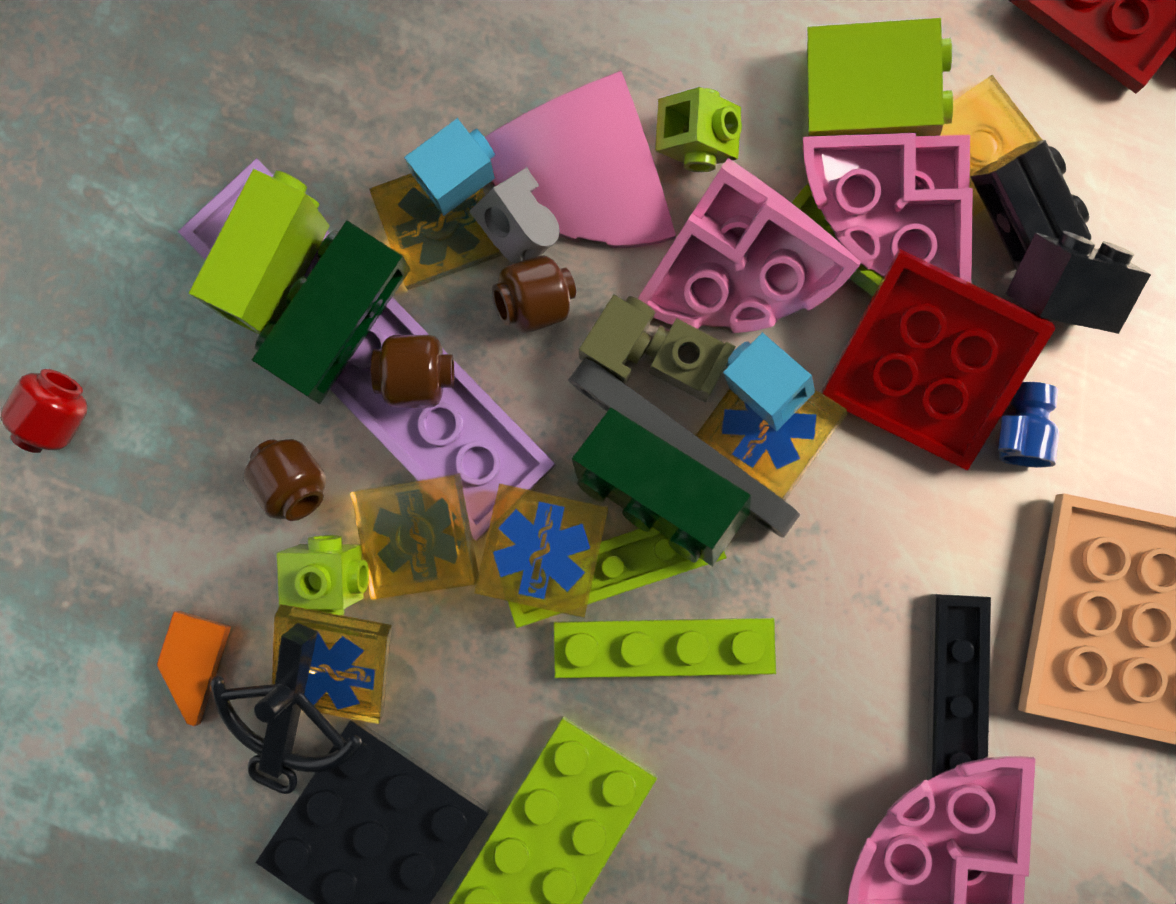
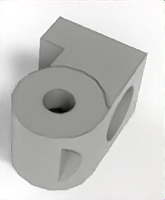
[469,167,560,264]

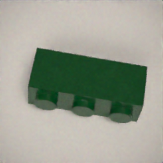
[252,220,411,404]
[572,407,751,567]

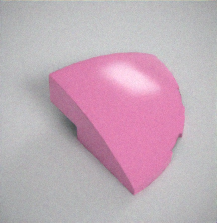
[485,71,676,248]
[802,133,973,283]
[638,158,861,333]
[847,756,1035,904]

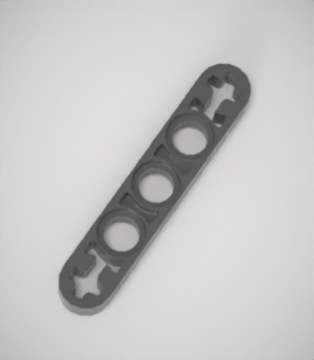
[568,358,800,538]

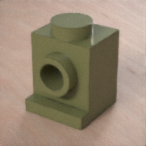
[579,294,656,385]
[646,318,736,402]

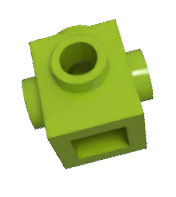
[655,87,742,172]
[277,535,369,618]

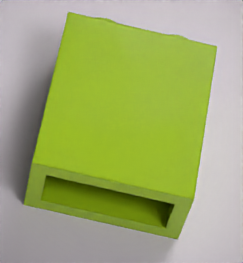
[807,18,953,137]
[189,168,330,335]

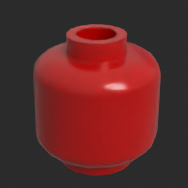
[0,369,88,453]

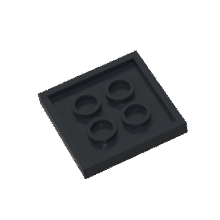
[255,718,490,904]

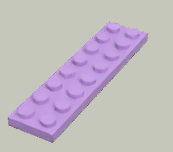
[178,158,556,541]

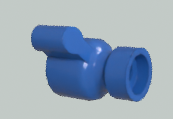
[998,382,1060,468]

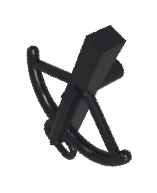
[210,623,362,794]

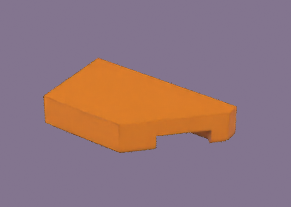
[157,611,231,726]

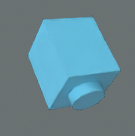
[404,118,495,216]
[723,332,815,431]

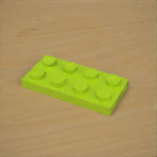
[448,716,657,904]

